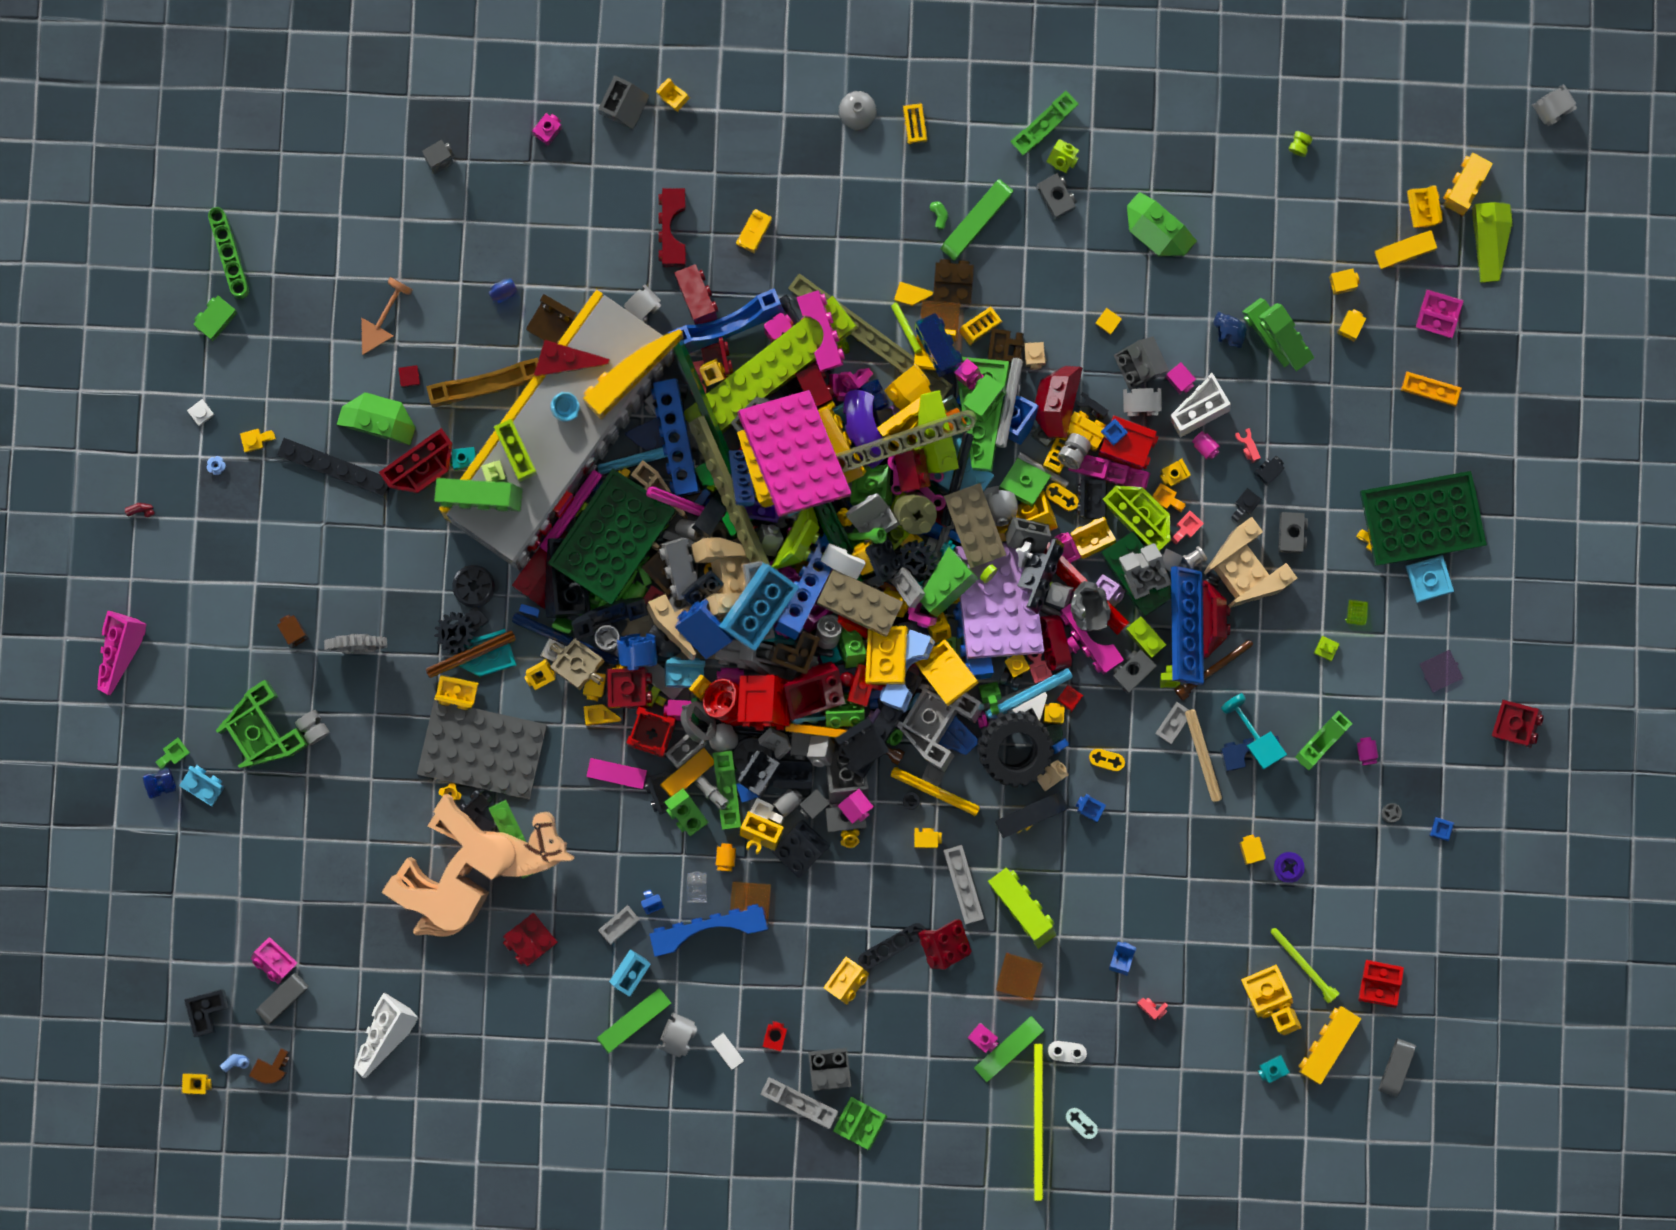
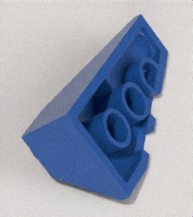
[956,395,1039,445]

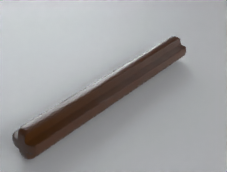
[426,631,516,678]

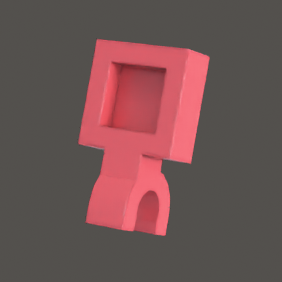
[1235,428,1261,463]
[1171,511,1204,544]

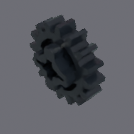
[897,540,938,582]
[434,612,476,654]

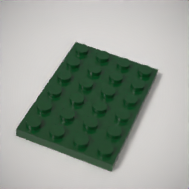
[548,468,677,606]
[1360,471,1487,566]

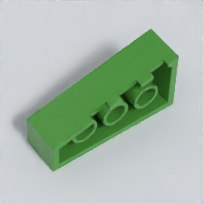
[435,478,523,512]

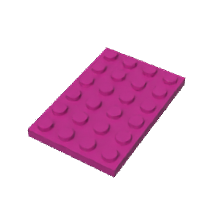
[738,390,851,517]

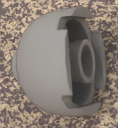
[839,91,876,130]
[985,490,1018,527]

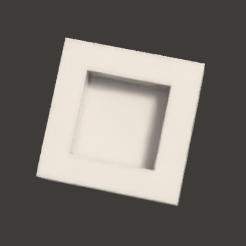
[187,399,214,427]

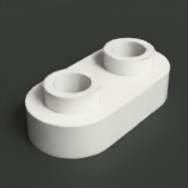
[1048,1041,1087,1063]

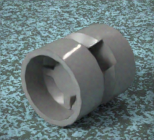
[1057,433,1091,469]
[815,615,842,649]
[595,625,620,652]
[295,710,330,746]

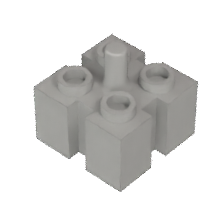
[1119,543,1171,599]

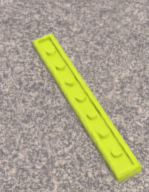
[1034,1044,1043,1200]

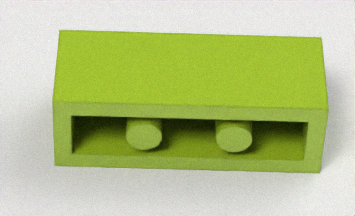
[494,419,537,482]

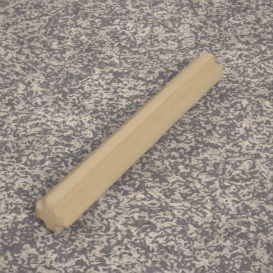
[1185,709,1222,802]

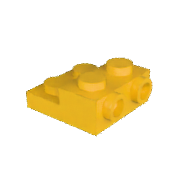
[1241,964,1293,1019]

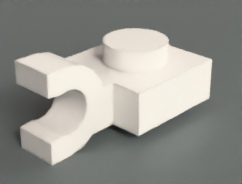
[750,798,785,825]

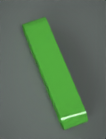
[940,179,1014,261]
[208,207,249,299]

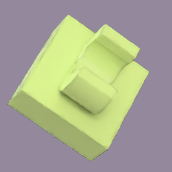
[481,460,506,482]

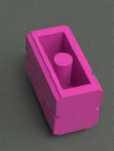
[764,313,794,343]

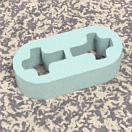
[1066,1108,1098,1139]

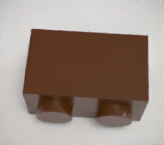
[277,615,309,648]

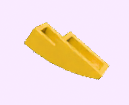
[1375,230,1437,270]

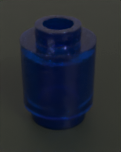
[488,278,518,304]

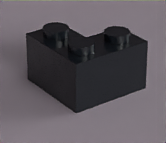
[184,989,230,1037]

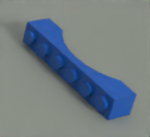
[668,288,785,354]
[649,904,769,957]

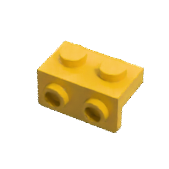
[1407,185,1443,228]
[1070,517,1116,559]
[434,675,479,710]

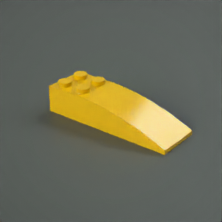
[583,329,683,420]

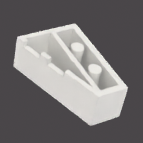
[1171,373,1231,437]

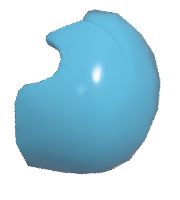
[550,392,580,422]

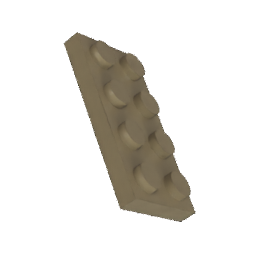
[944,483,1006,569]
[817,569,903,637]

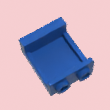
[675,599,734,659]

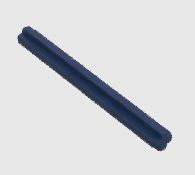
[512,613,619,667]

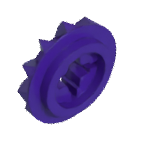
[1274,852,1305,883]

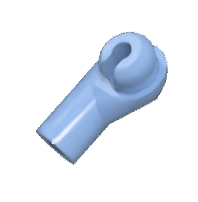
[220,1054,249,1072]

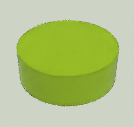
[980,564,998,584]

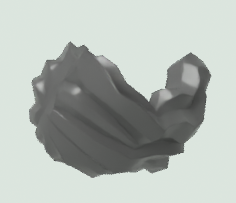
[1071,581,1111,631]

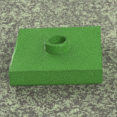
[999,458,1051,507]

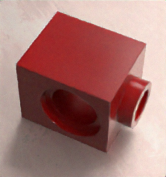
[763,1021,787,1051]

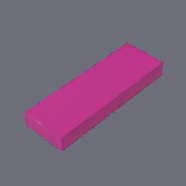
[586,758,647,789]

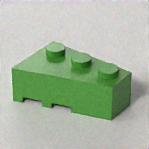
[920,547,979,617]

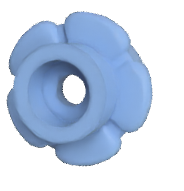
[207,456,226,475]

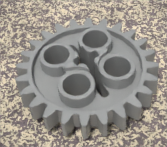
[324,634,387,654]

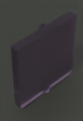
[1419,650,1463,692]

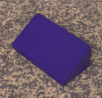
[744,497,779,523]

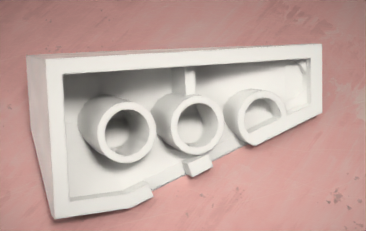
[354,993,418,1078]

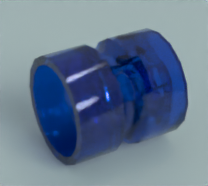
[857,379,890,413]
[142,767,176,799]

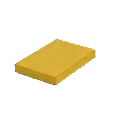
[865,626,907,684]

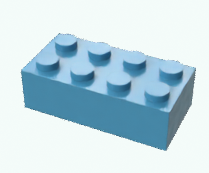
[719,563,799,651]

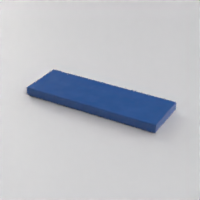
[1171,566,1204,685]

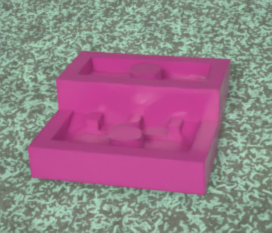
[1416,290,1463,338]

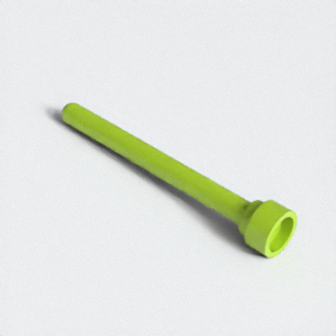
[1271,928,1340,1004]

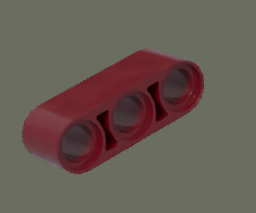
[1040,615,1072,671]

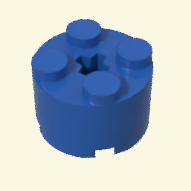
[617,633,658,670]

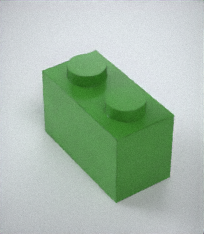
[193,296,238,342]
[963,374,1007,422]

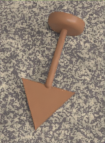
[362,277,413,355]

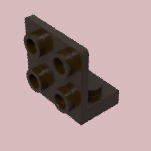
[526,294,577,343]

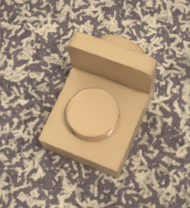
[1024,342,1046,370]

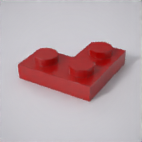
[847,664,887,707]

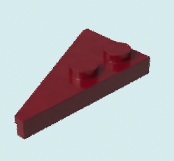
[534,340,610,377]

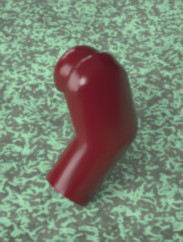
[125,503,154,517]

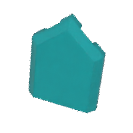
[459,629,516,677]

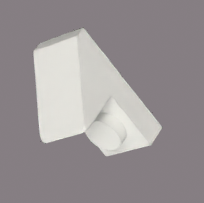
[1012,692,1047,721]

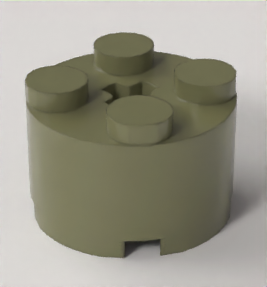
[893,491,937,534]

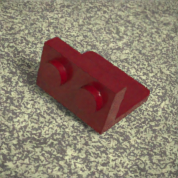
[701,338,733,383]
[918,919,971,969]

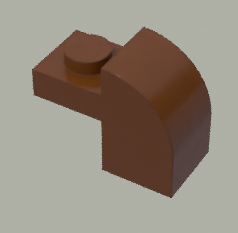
[249,1048,290,1083]

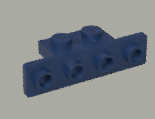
[729,450,756,506]

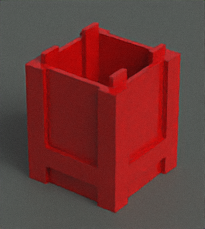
[1098,415,1159,470]
[737,675,791,730]
[626,707,677,758]

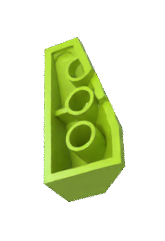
[1472,202,1512,283]
[914,390,959,473]

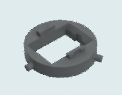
[681,701,717,745]

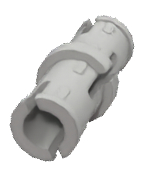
[694,775,729,810]

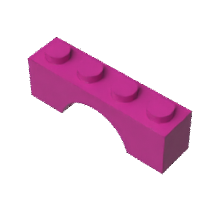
[796,290,845,372]
[1060,603,1124,675]

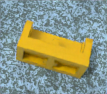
[736,209,772,253]

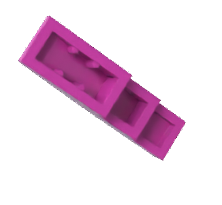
[1069,455,1150,490]

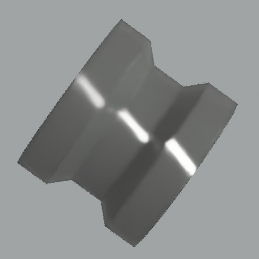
[1381,803,1402,823]

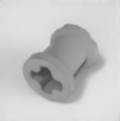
[1182,546,1208,569]

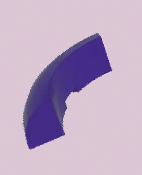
[843,390,884,469]

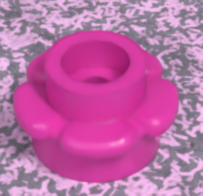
[1066,636,1081,654]

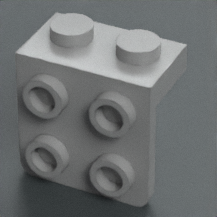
[846,494,900,543]

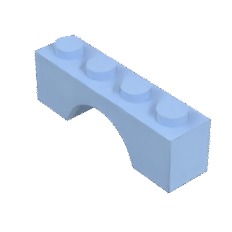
[880,630,935,712]

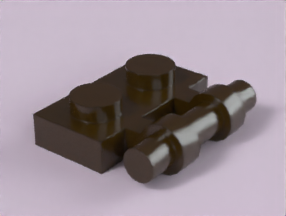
[988,328,1025,363]

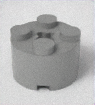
[1532,84,1577,126]
[624,284,661,323]
[1123,388,1162,416]
[658,1013,697,1058]

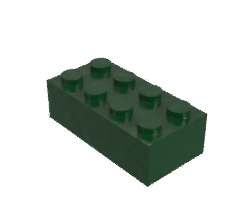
[1100,531,1171,618]

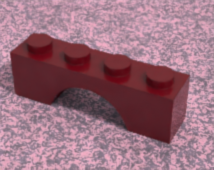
[658,188,686,267]

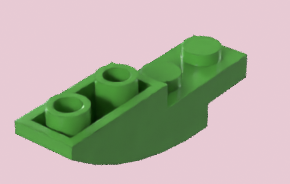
[489,800,532,879]

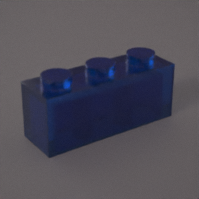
[914,313,963,377]

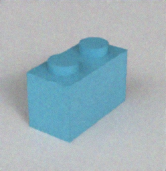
[609,949,651,997]

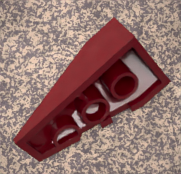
[512,531,568,609]

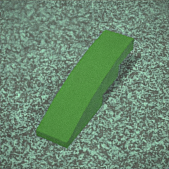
[596,988,671,1053]

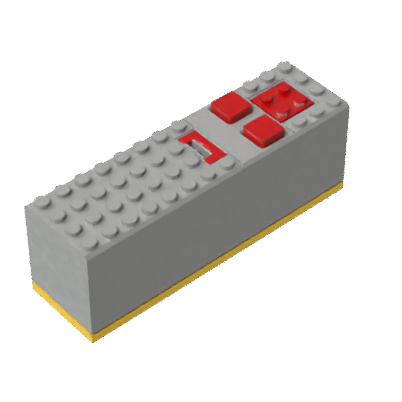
[439,289,675,570]

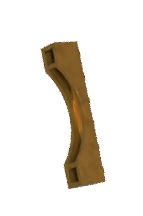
[426,358,538,408]

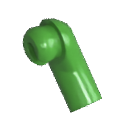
[930,201,948,230]

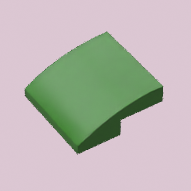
[833,1097,887,1150]

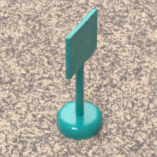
[1221,693,1287,769]

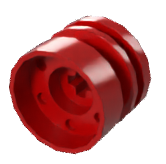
[703,678,743,726]

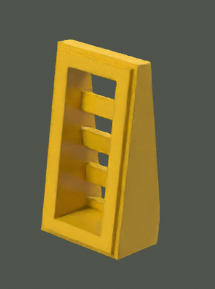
[959,307,1002,345]
[1043,436,1068,475]
[689,674,711,702]

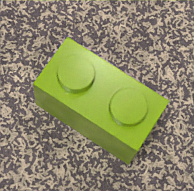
[1125,616,1166,659]

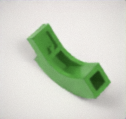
[1295,710,1353,770]

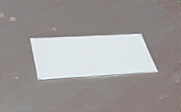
[711,1033,744,1070]

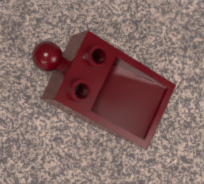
[783,661,854,721]

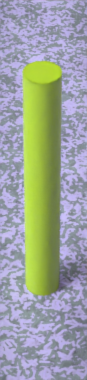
[891,303,922,353]

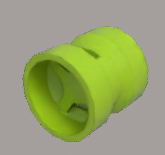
[1288,131,1313,157]

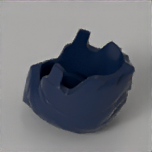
[1213,312,1247,348]

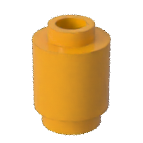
[715,843,736,872]

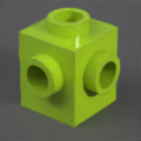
[1046,139,1079,173]

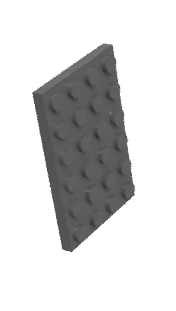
[417,700,547,800]

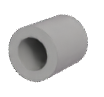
[675,518,704,541]
[772,788,802,818]

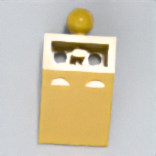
[915,639,979,706]

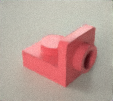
[1137,998,1168,1020]

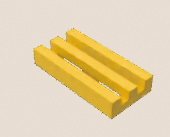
[903,104,927,144]

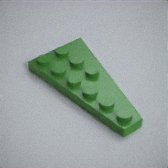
[953,356,1010,472]

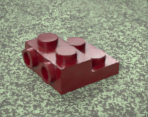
[607,667,653,709]
[1492,699,1544,748]
[503,912,558,967]

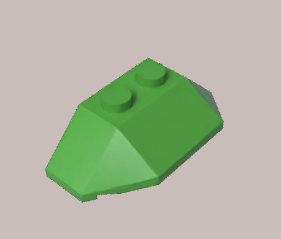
[1127,192,1197,256]
[337,392,416,445]

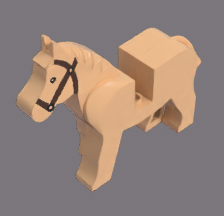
[382,794,574,937]

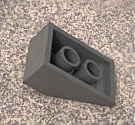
[825,742,868,805]

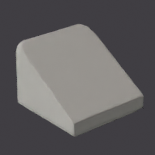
[1162,549,1182,572]

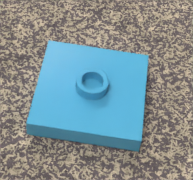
[1405,555,1454,603]

